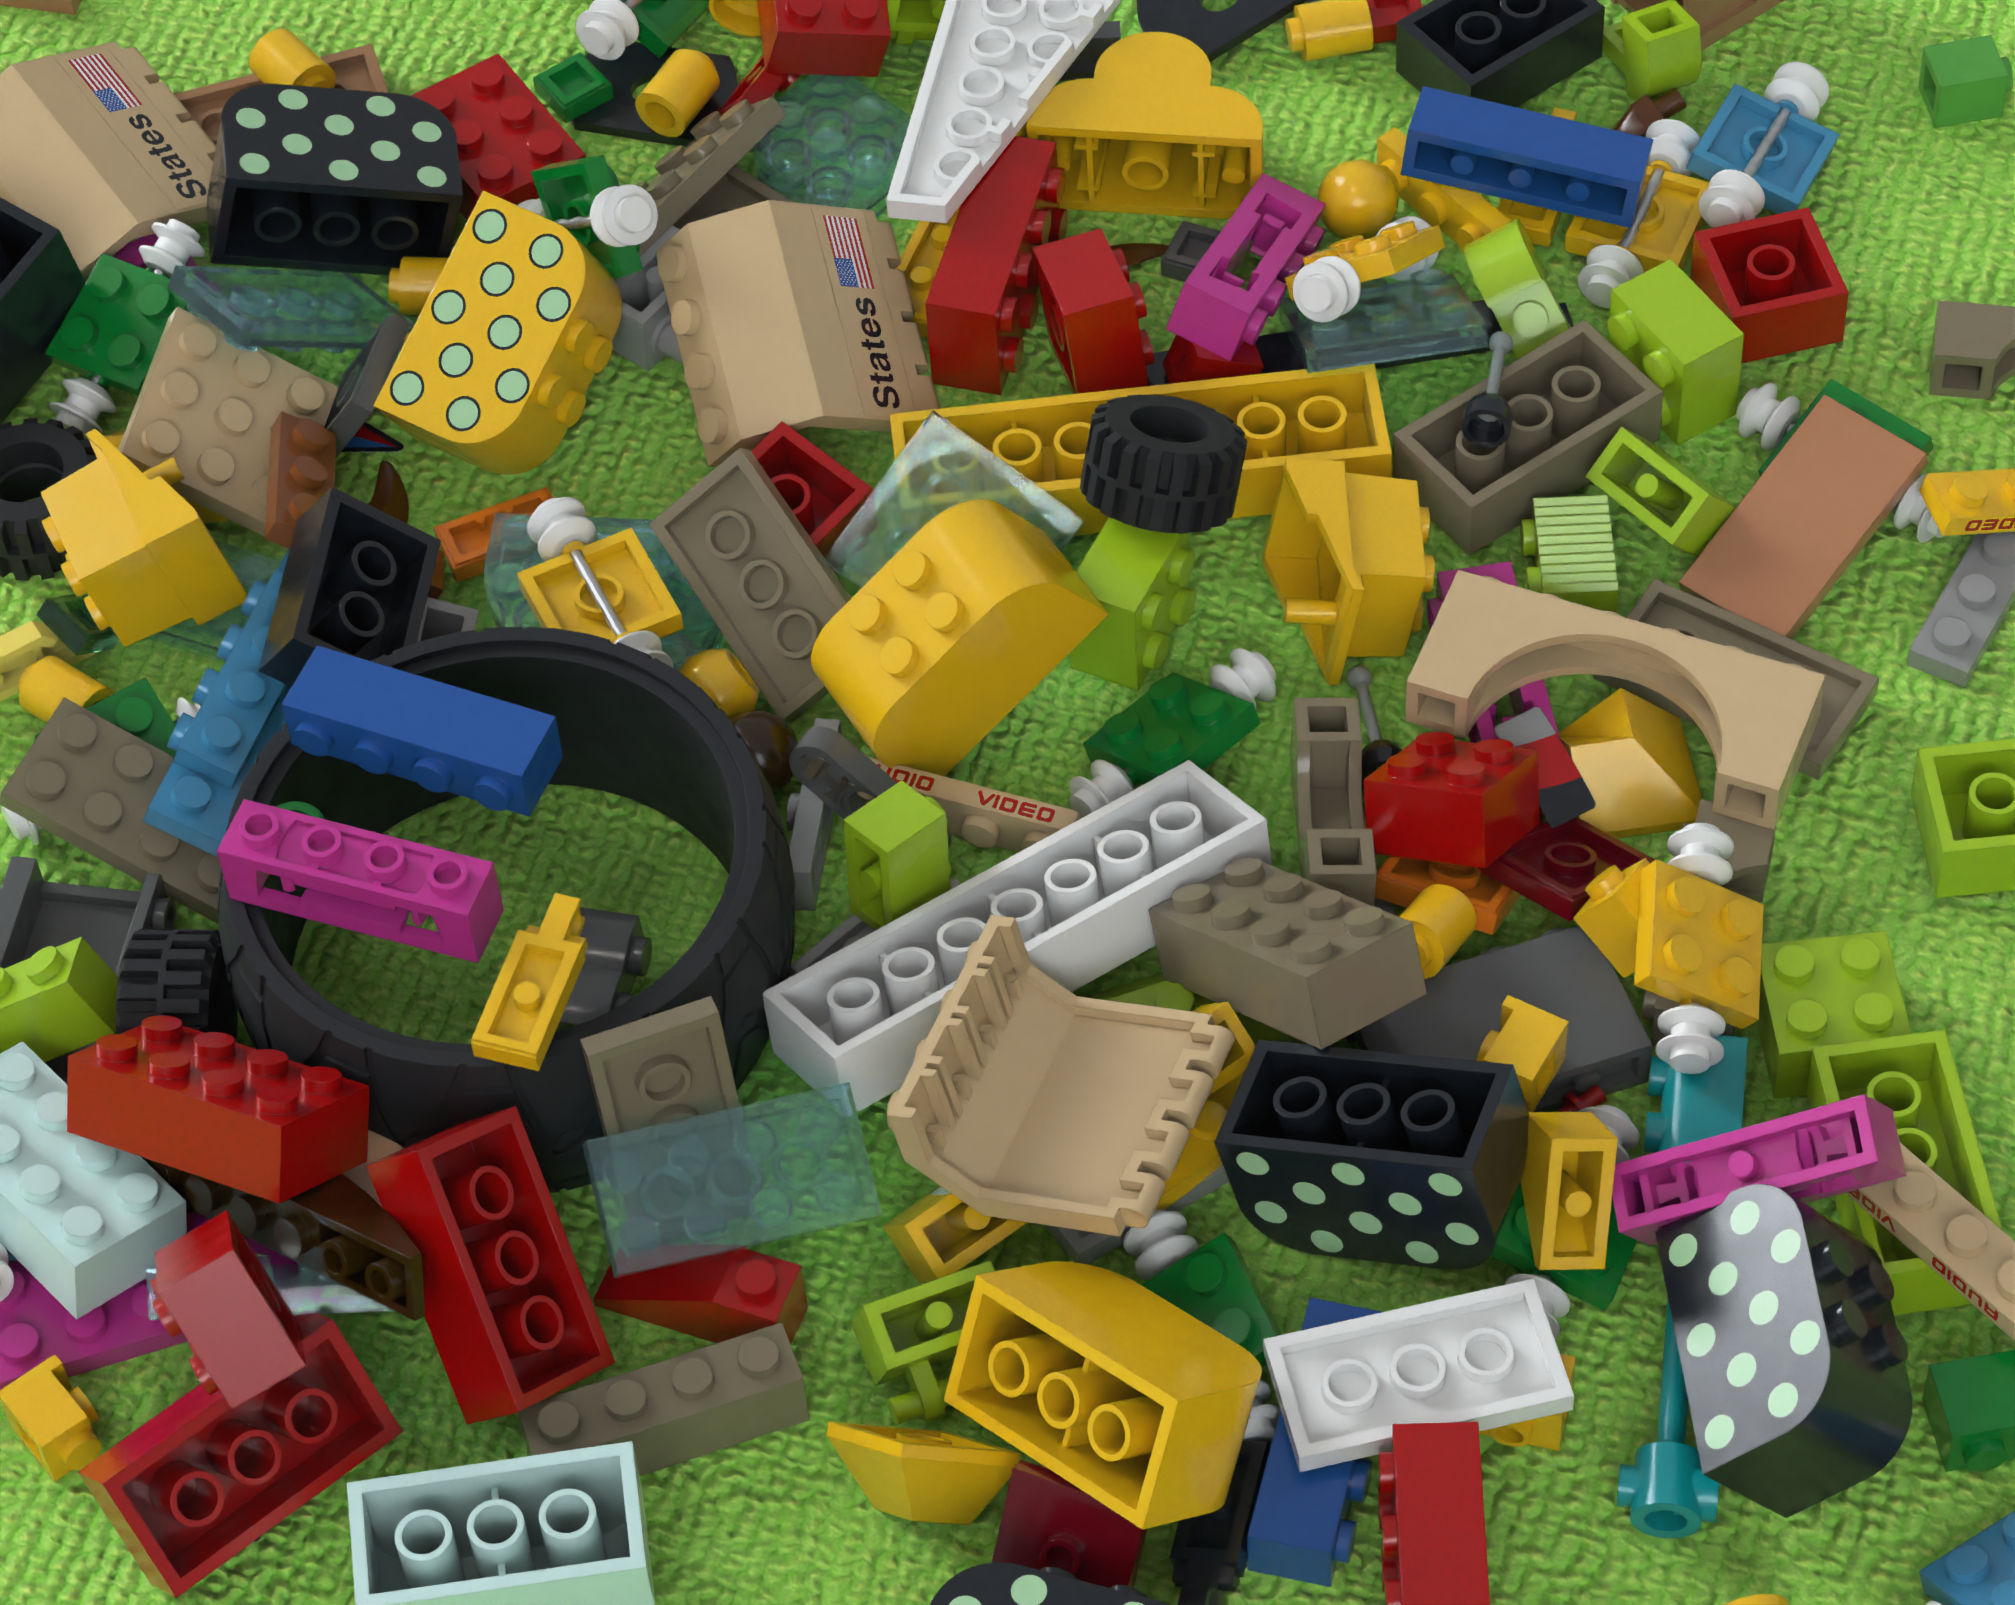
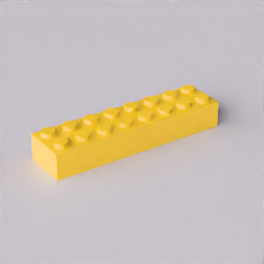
[889,362,1392,545]

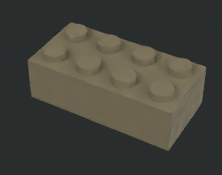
[1393,320,1663,556]
[1148,857,1427,1050]

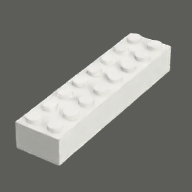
[763,760,1272,1119]

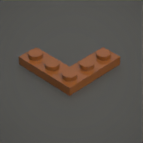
[265,411,444,599]

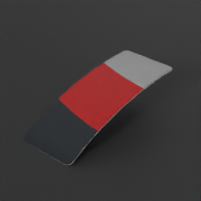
[1495,707,1596,827]

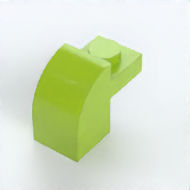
[1602,0,1702,101]
[1464,218,1571,359]

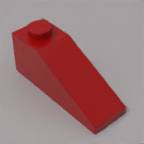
[593,1244,808,1345]

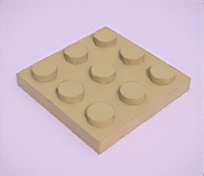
[118,307,339,537]

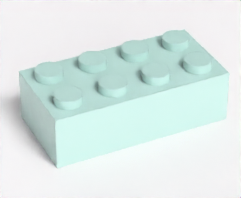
[0,1041,187,1320]

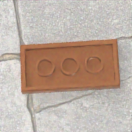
[1679,394,1928,639]

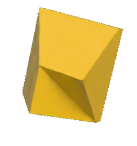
[1558,688,1702,838]
[826,1421,1021,1525]

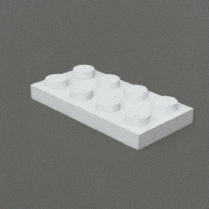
[1263,1278,1574,1472]

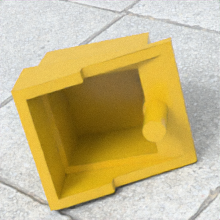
[41,429,248,647]
[1262,458,1435,685]

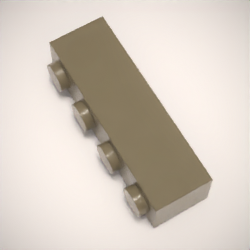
[518,1322,810,1476]

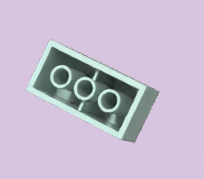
[347,1441,655,1605]

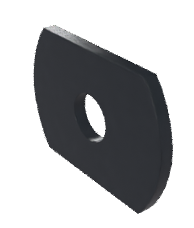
[1137,0,1305,62]
[571,42,738,147]

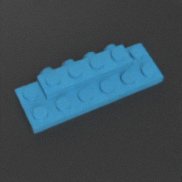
[142,549,291,857]

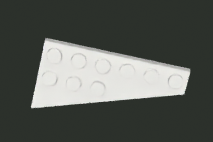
[886,0,1122,223]

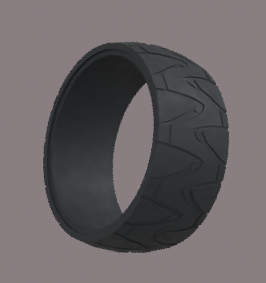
[217,627,795,1193]

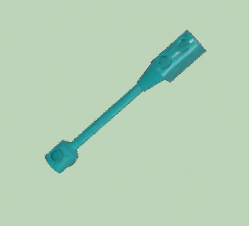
[1617,1035,1748,1538]

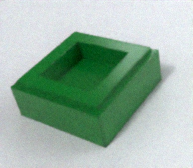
[533,52,614,123]

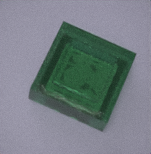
[36,593,119,656]

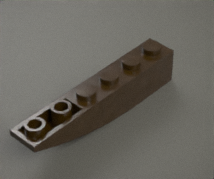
[144,1158,425,1321]

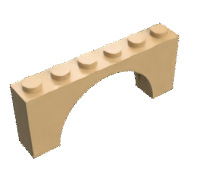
[1405,570,1826,830]

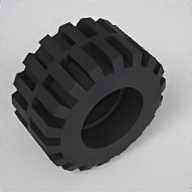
[1080,395,1247,533]
[0,418,97,581]
[116,929,238,1043]

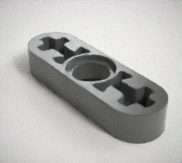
[789,726,951,849]

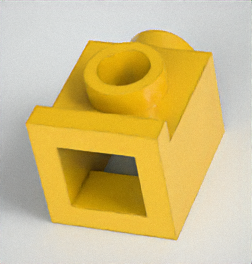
[1476,995,1569,1112]
[0,1354,102,1482]

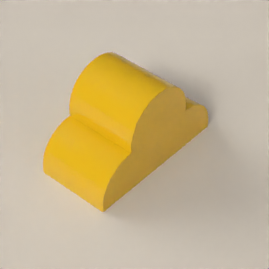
[1026,32,1264,219]

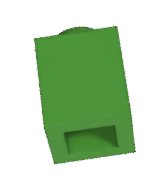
[1918,35,2013,128]

